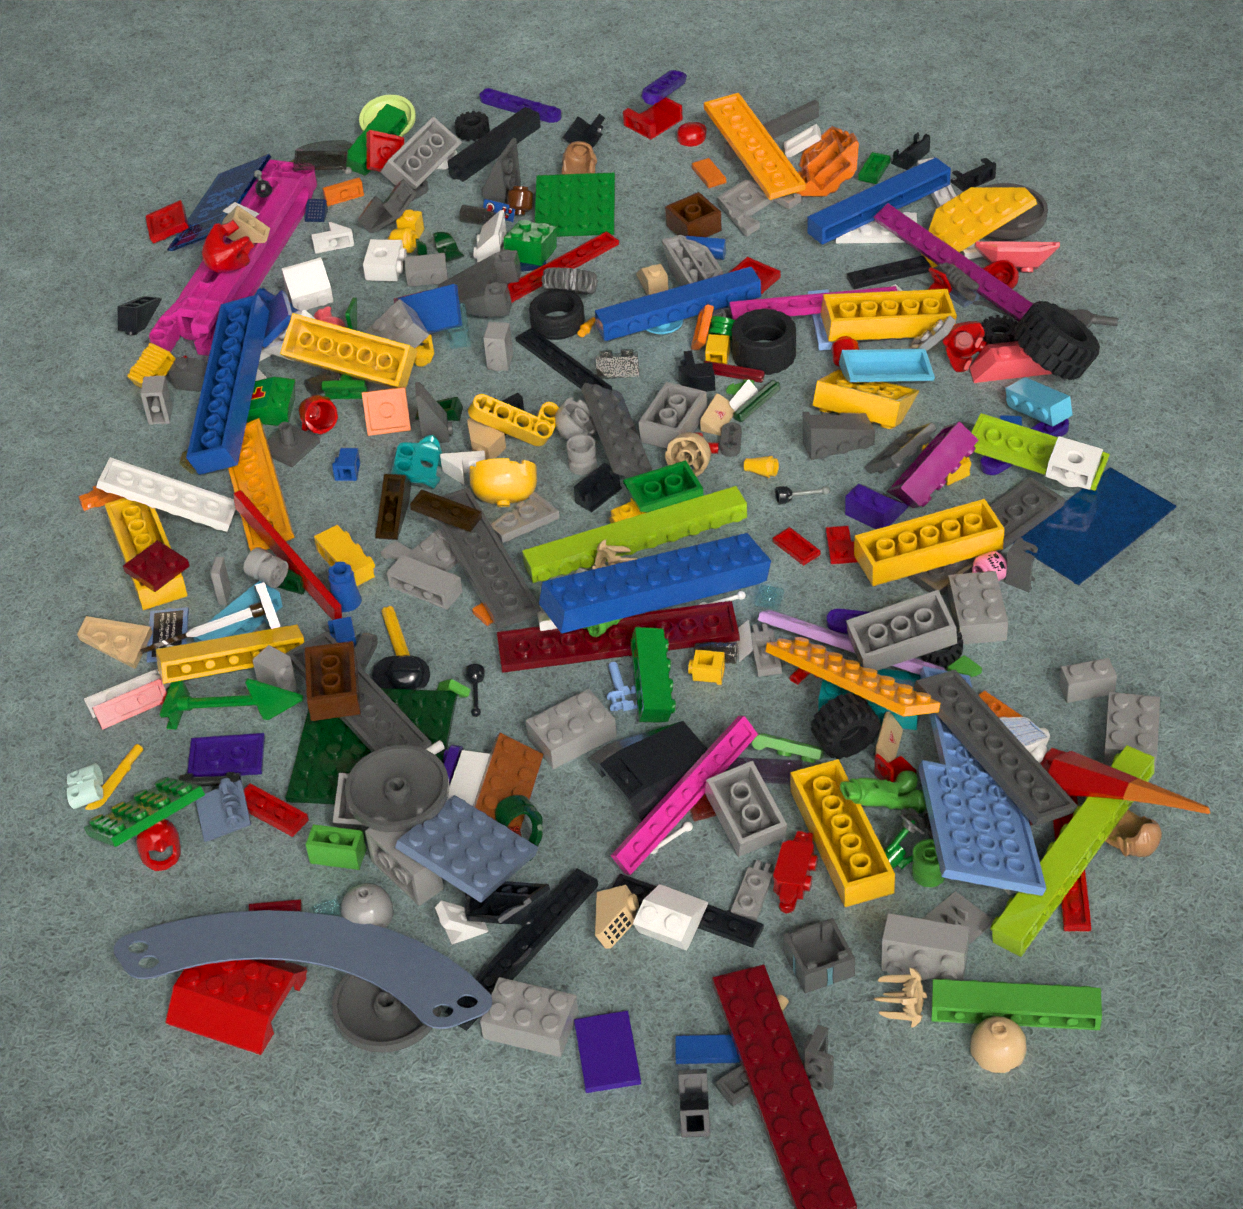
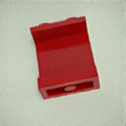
[623,97,683,140]

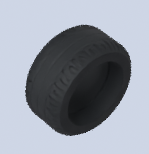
[529,289,585,340]

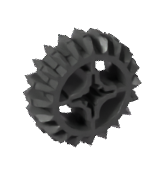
[542,267,598,295]

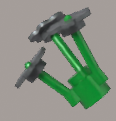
[884,808,934,870]

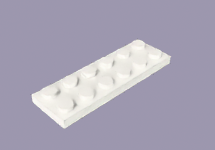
[96,457,236,532]

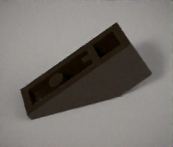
[375,474,411,540]

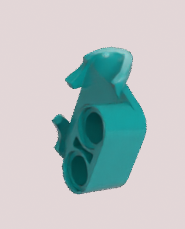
[390,435,442,489]

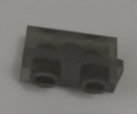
[595,349,639,379]

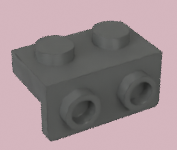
[804,1025,834,1091]

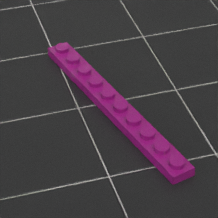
[874,203,1033,322]

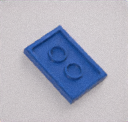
[398,284,462,334]
[263,290,292,348]

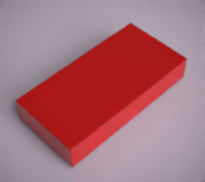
[772,527,821,566]

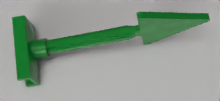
[322,297,367,400]
[159,678,303,730]

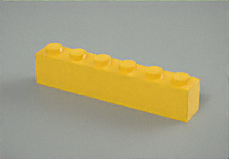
[156,624,304,684]

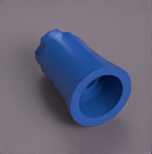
[328,562,362,612]

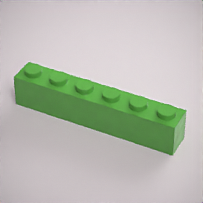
[932,979,1102,1030]

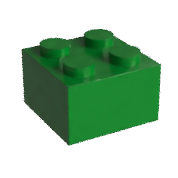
[504,220,557,266]

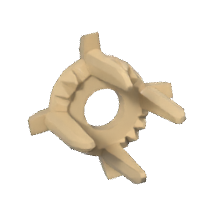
[591,540,637,570]
[874,968,927,1027]

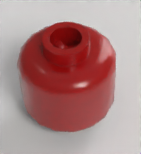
[831,336,859,367]

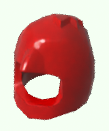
[299,394,338,434]
[136,819,181,871]

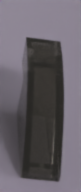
[293,140,353,170]

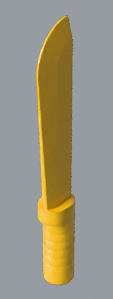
[85,744,143,810]

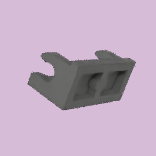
[1006,537,1038,593]

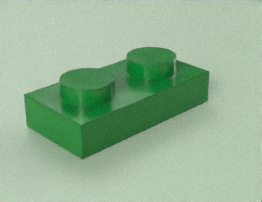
[858,152,890,184]

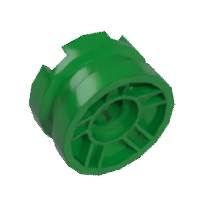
[708,316,736,340]

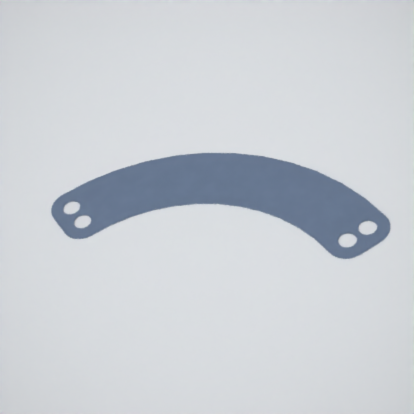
[114,910,492,1029]

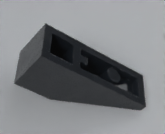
[117,296,162,335]

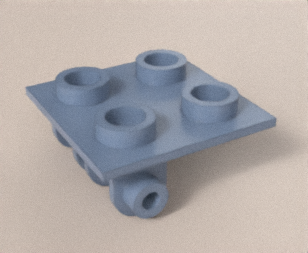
[196,778,251,842]

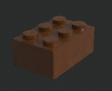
[305,641,361,721]

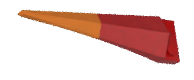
[1040,747,1210,814]

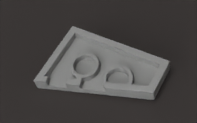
[491,492,559,543]

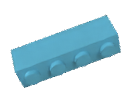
[193,580,283,642]

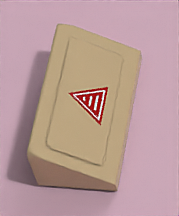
[700,394,735,436]
[875,712,903,763]

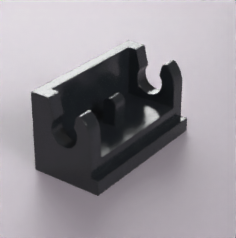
[891,132,930,170]
[950,158,996,192]
[574,463,622,513]

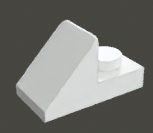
[312,222,354,254]
[440,451,486,485]
[435,901,488,944]

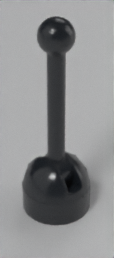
[465,664,485,717]

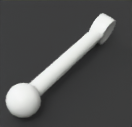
[699,591,746,605]
[651,822,693,854]

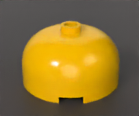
[469,458,537,507]

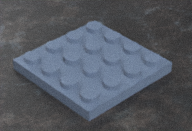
[395,795,538,902]

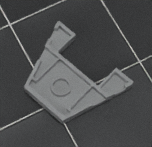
[718,180,801,236]
[380,517,459,572]

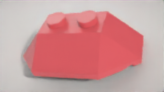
[975,241,1060,273]
[969,341,1052,383]

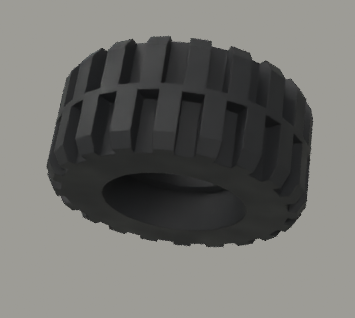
[1014,301,1100,380]

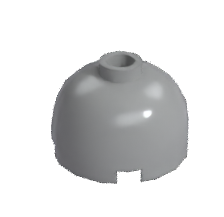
[555,398,597,440]
[341,883,394,928]

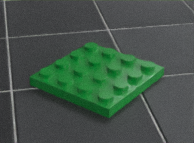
[535,172,615,237]
[84,777,205,847]

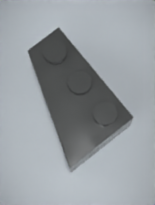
[802,412,875,460]

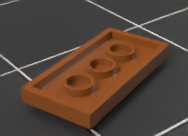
[473,733,544,834]

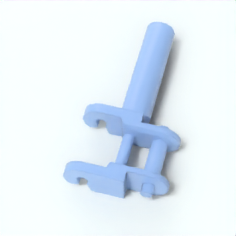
[606,662,637,711]

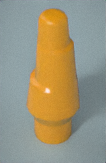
[578,317,596,337]

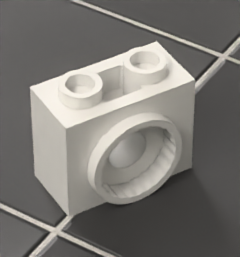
[363,239,407,281]
[1045,436,1103,490]

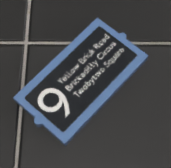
[147,607,189,662]

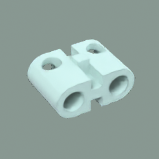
[67,763,103,809]

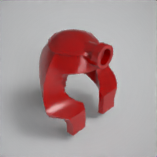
[202,219,255,273]
[942,321,987,372]

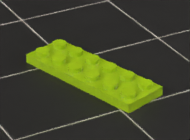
[971,413,1110,491]

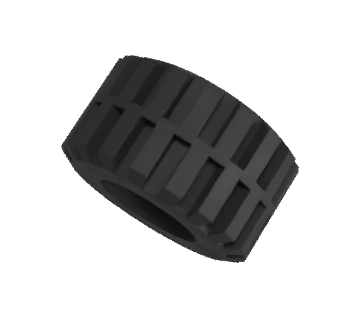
[811,693,881,759]

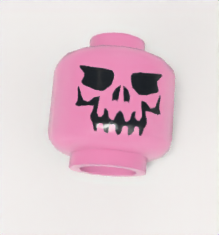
[972,551,1007,581]

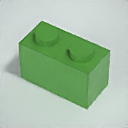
[306,824,366,870]

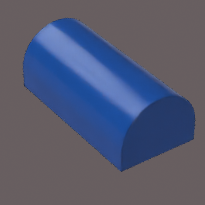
[685,236,726,260]

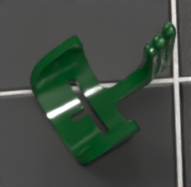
[415,232,464,262]
[495,795,543,861]

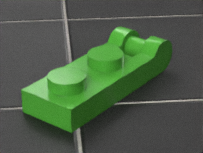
[752,733,825,763]

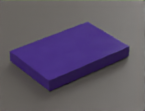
[187,733,265,777]
[574,1011,641,1093]

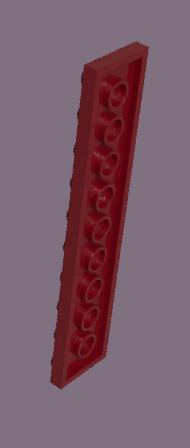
[497,601,740,673]
[712,964,857,1209]

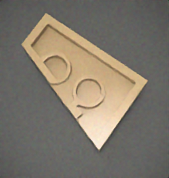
[77,616,153,669]

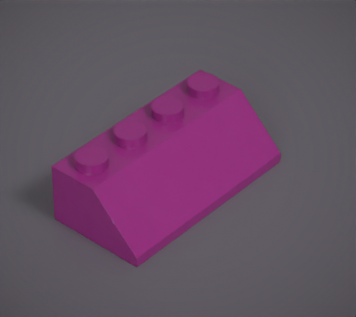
[887,421,979,508]

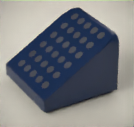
[305,199,328,222]

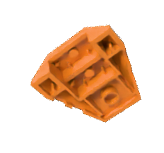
[796,126,859,196]

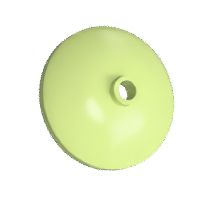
[359,95,416,137]

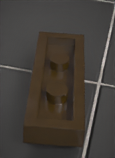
[410,489,482,532]

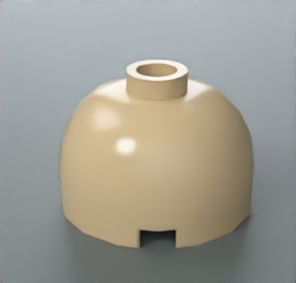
[665,432,711,477]
[970,1016,1026,1073]

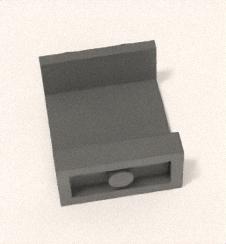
[358,179,417,233]

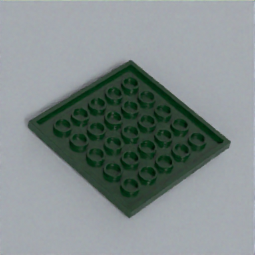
[286,688,457,804]

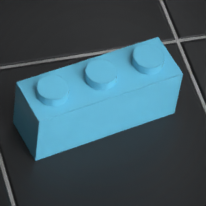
[1005,377,1072,427]

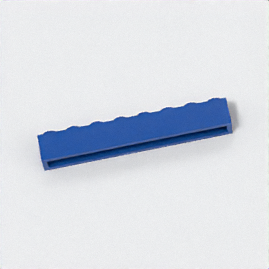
[807,157,951,245]
[595,267,761,341]

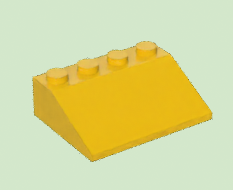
[812,369,919,429]

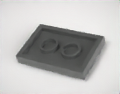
[865,422,937,474]

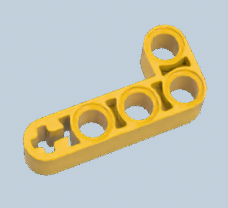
[468,394,559,446]

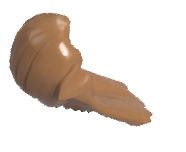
[562,141,597,174]
[1105,810,1162,858]

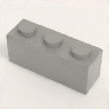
[387,555,463,609]

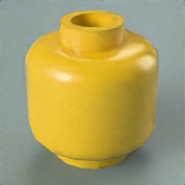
[387,228,418,254]

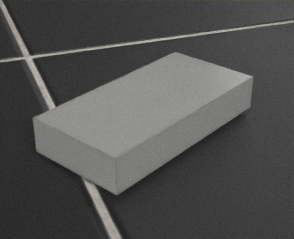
[210,557,231,605]

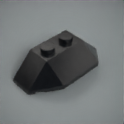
[465,881,550,926]

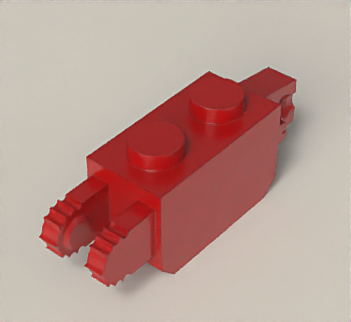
[773,831,818,914]

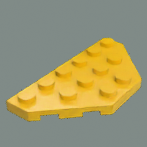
[921,187,1037,268]

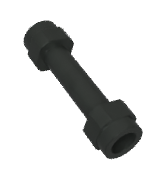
[179,772,241,787]

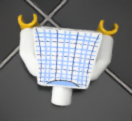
[999,717,1050,763]

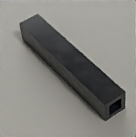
[447,107,541,182]

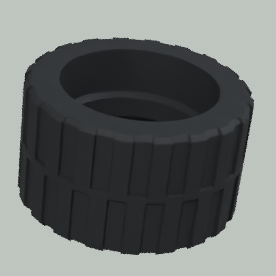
[732,309,796,375]

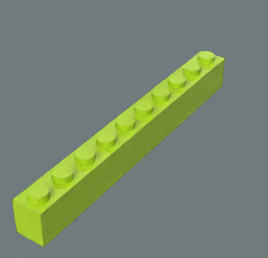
[522,486,747,583]
[991,745,1154,957]

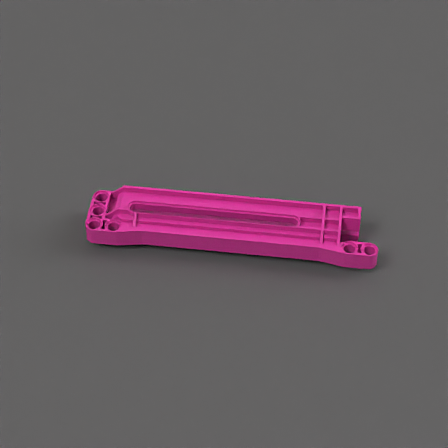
[149,160,317,356]

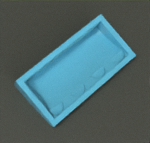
[839,349,935,382]

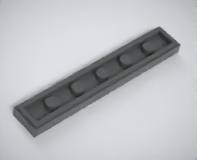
[724,100,819,161]

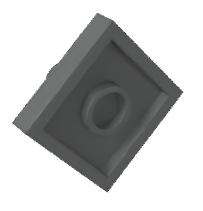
[267,422,320,467]

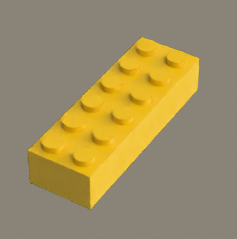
[820,289,957,341]
[280,313,417,388]
[104,498,188,610]
[854,499,1005,586]
[790,759,895,907]

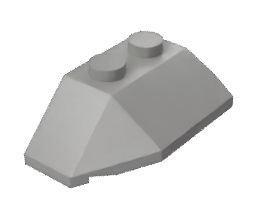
[662,235,723,286]

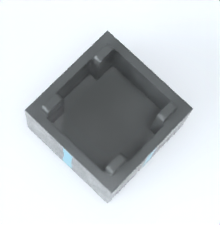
[783,918,855,994]

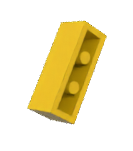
[314,525,375,586]

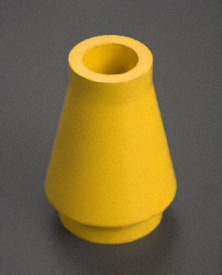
[744,456,779,478]

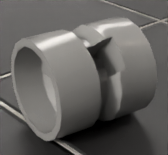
[567,434,597,475]
[244,547,288,588]

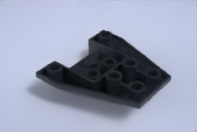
[587,721,708,823]

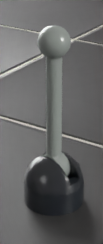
[254,170,272,197]
[775,486,830,505]

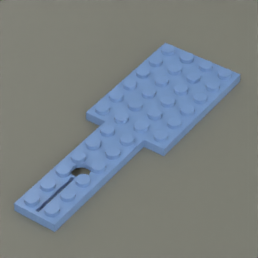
[918,666,1046,896]

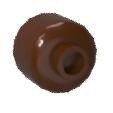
[507,186,533,215]

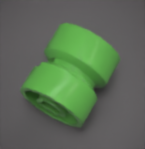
[912,839,945,887]

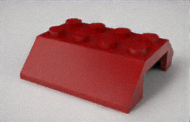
[166,959,307,1055]

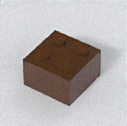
[665,192,722,237]

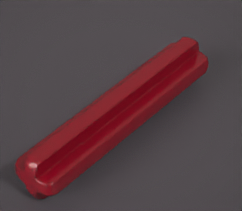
[704,361,765,383]

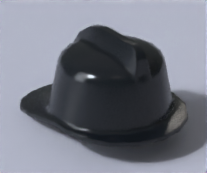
[372,655,430,690]

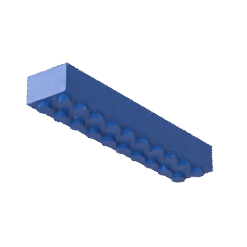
[186,294,270,475]
[539,533,771,633]

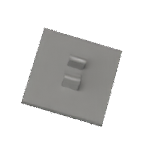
[922,891,993,944]

